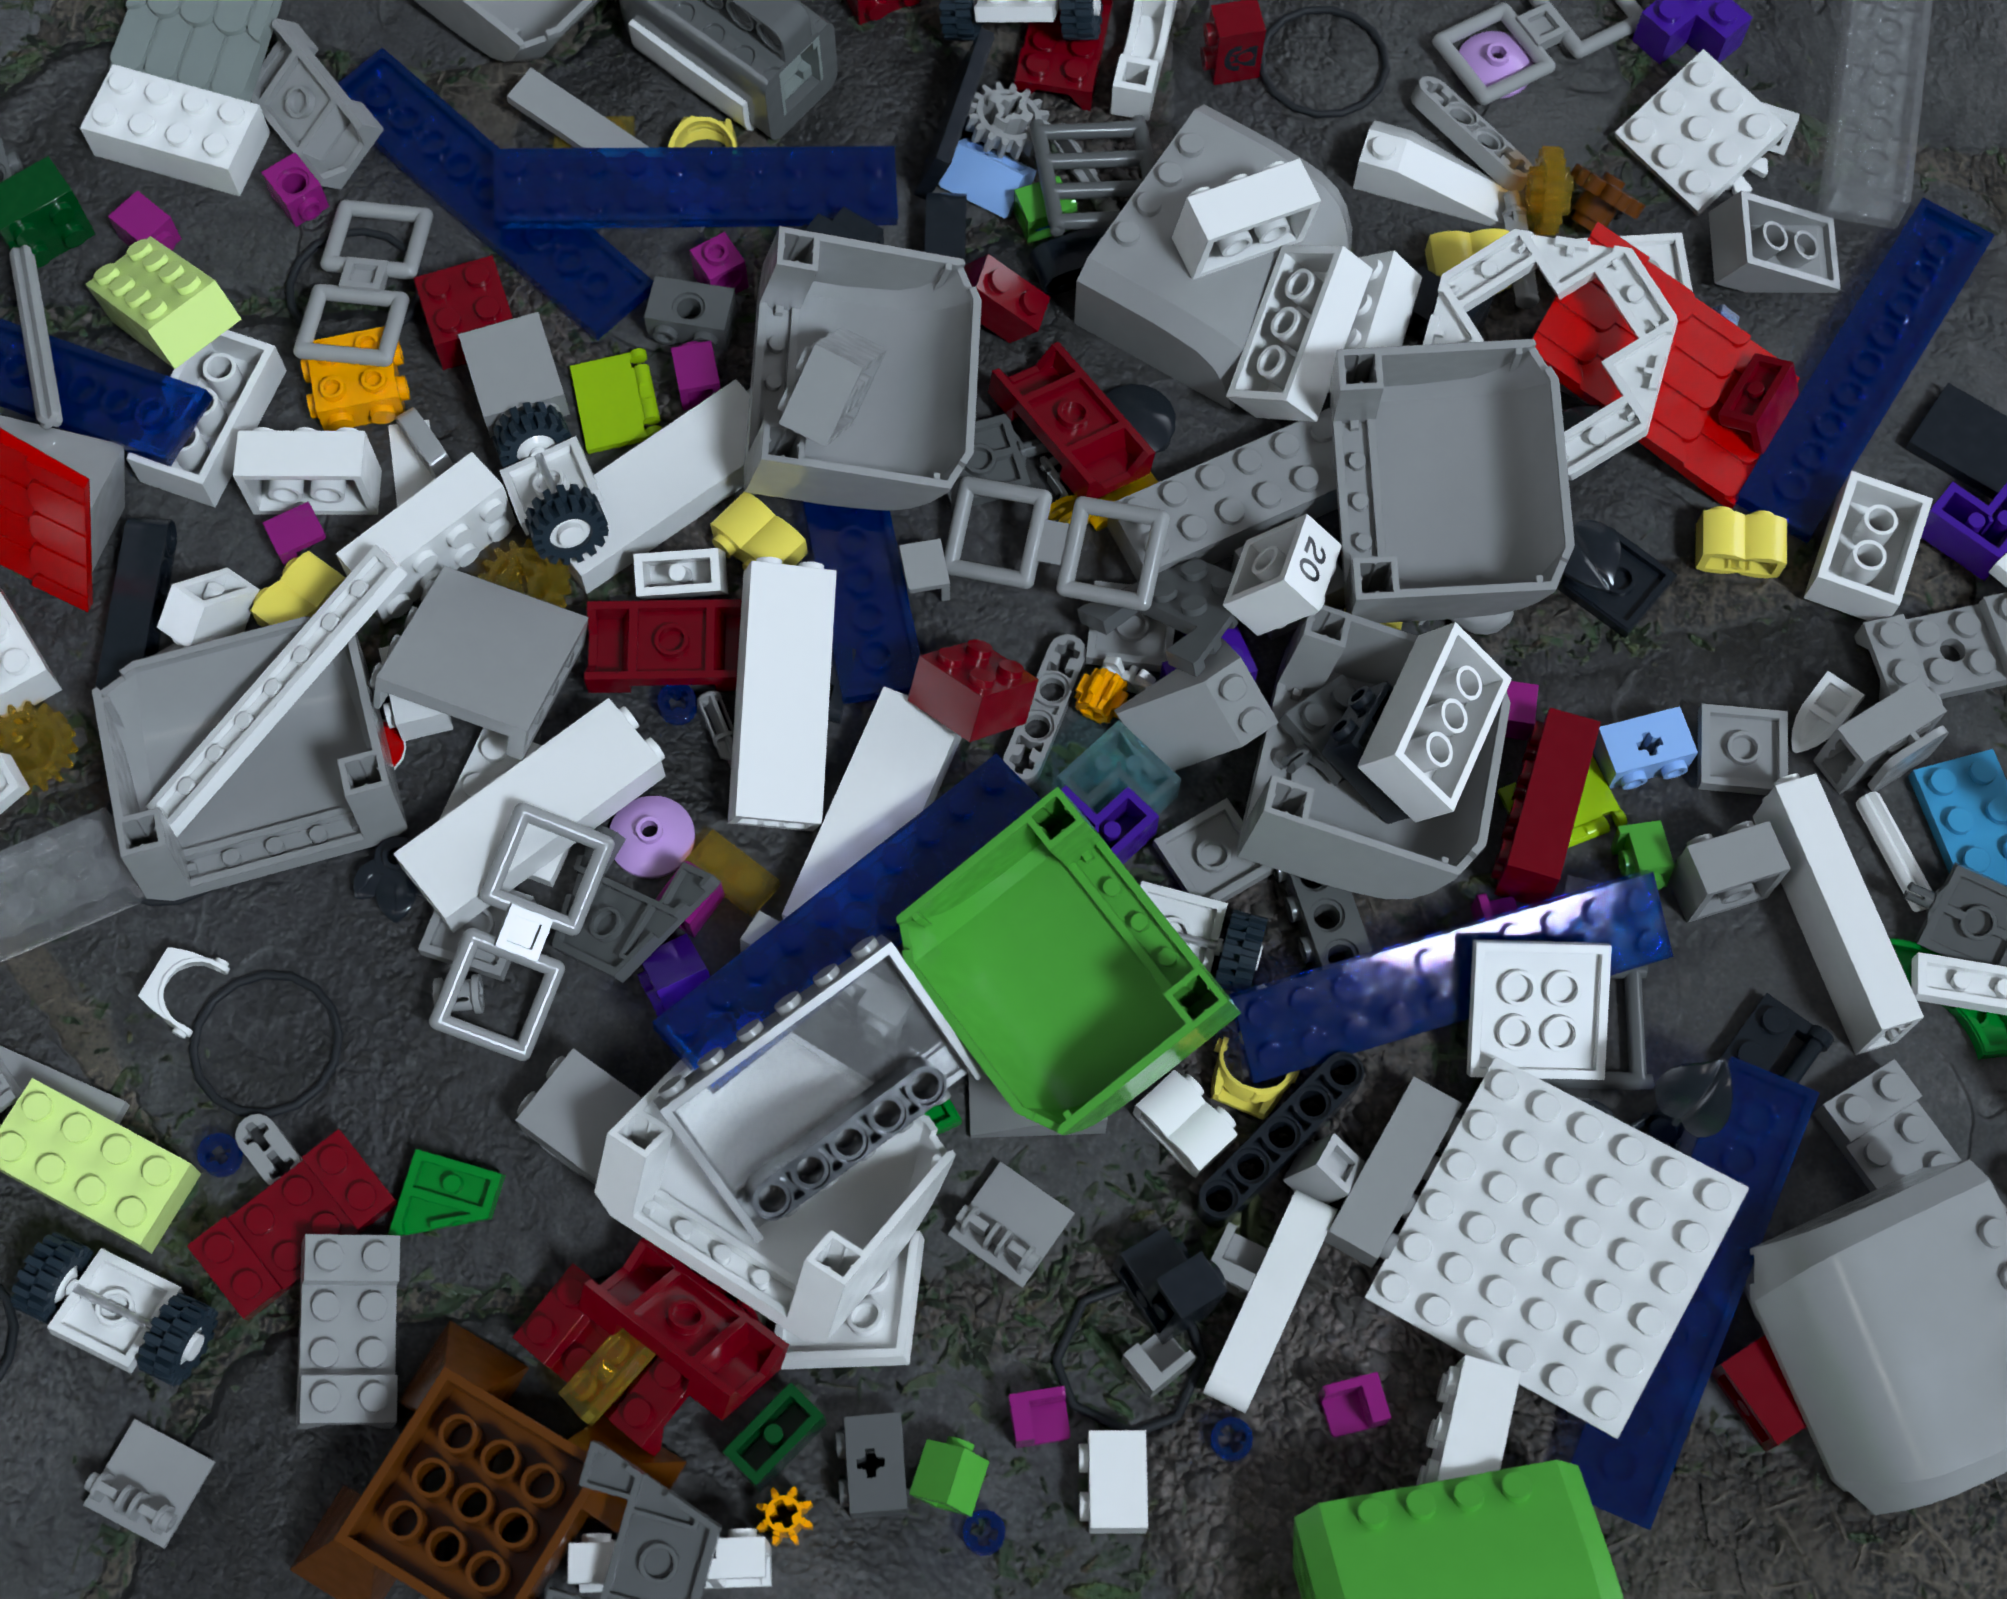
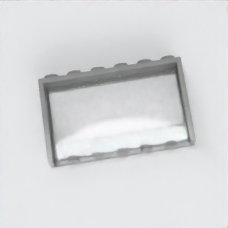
[653,934,984,1244]

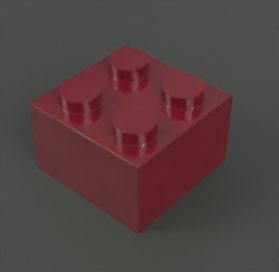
[414,255,513,370]
[907,639,1039,742]

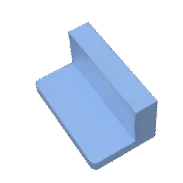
[939,137,1037,218]

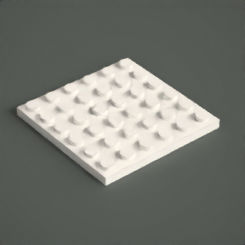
[1365,1056,1749,1440]

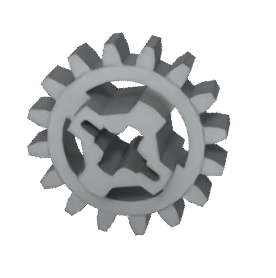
[964,82,1051,160]

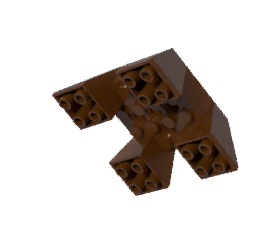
[289,1321,687,1599]

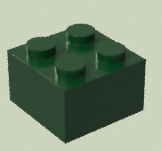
[0,156,96,268]

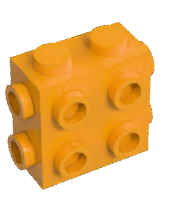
[301,326,411,431]

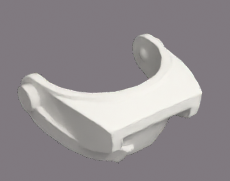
[138,947,230,1039]

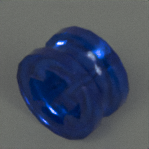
[657,685,698,725]
[197,1133,243,1177]
[1210,1417,1253,1462]
[963,1510,1005,1556]

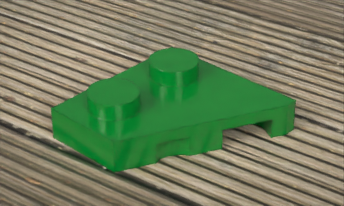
[388,1149,506,1237]

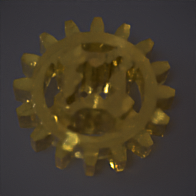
[1524,146,1574,235]
[478,539,572,609]
[0,701,78,795]

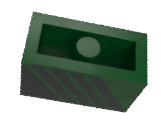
[722,1382,827,1493]

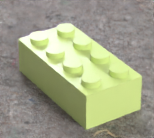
[85,236,241,369]
[0,1078,201,1254]

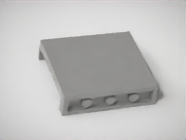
[370,566,589,760]

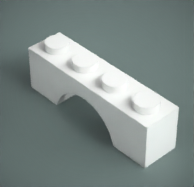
[1111,0,1177,121]

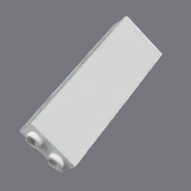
[559,379,750,594]
[728,557,836,832]
[782,687,962,958]
[393,698,666,933]
[1753,773,1924,1055]

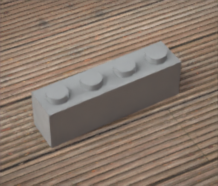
[1324,1077,1462,1268]

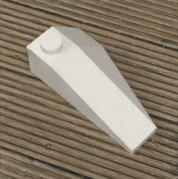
[1353,120,1509,230]

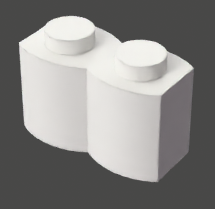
[1133,1070,1238,1178]

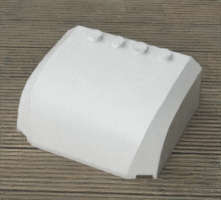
[594,1013,956,1343]

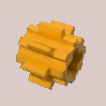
[1075,668,1129,724]
[756,1486,814,1547]

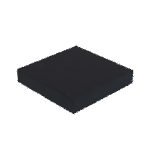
[1558,526,1677,639]

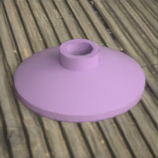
[1459,31,1534,99]
[609,796,695,879]

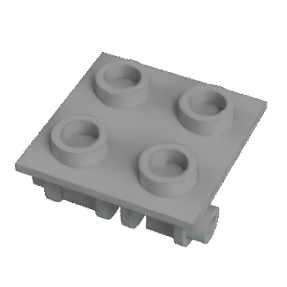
[948,1162,1075,1288]
[83,1419,216,1549]

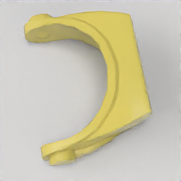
[665,115,743,172]
[1211,1036,1300,1120]

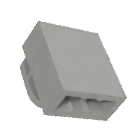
[458,312,570,438]
[1813,677,1949,794]
[515,1048,642,1185]

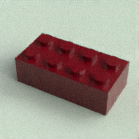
[1490,707,1601,909]

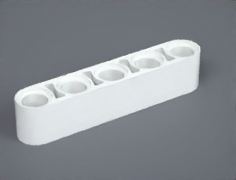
[1203,1190,1338,1414]

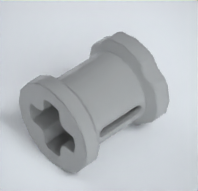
[433,974,485,1014]

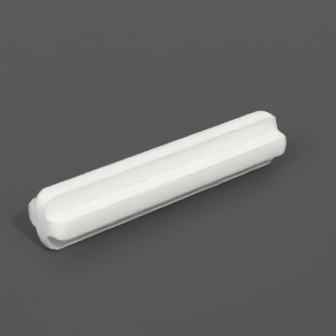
[1856,791,1933,912]

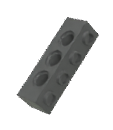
[1273,869,1386,1016]

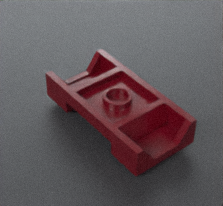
[1014,0,1114,111]
[988,341,1156,499]
[584,599,742,693]
[187,1129,398,1321]
[578,1237,789,1421]
[513,1263,689,1456]

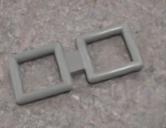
[1432,0,1644,105]
[293,200,433,367]
[944,476,1170,611]
[429,802,615,1061]

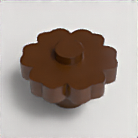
[1568,163,1646,231]

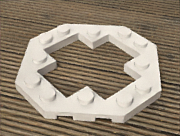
[1423,229,1678,481]

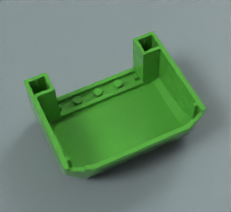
[896,786,1241,1136]
[1293,1460,1624,1599]

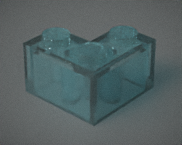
[1056,720,1181,815]

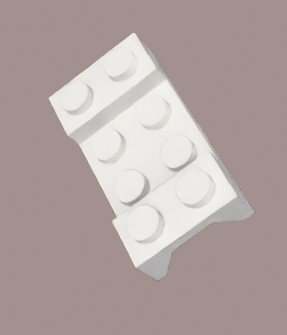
[568,1528,772,1593]

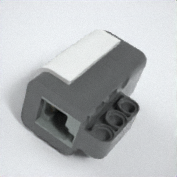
[619,0,838,140]

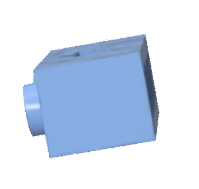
[1593,706,1698,790]

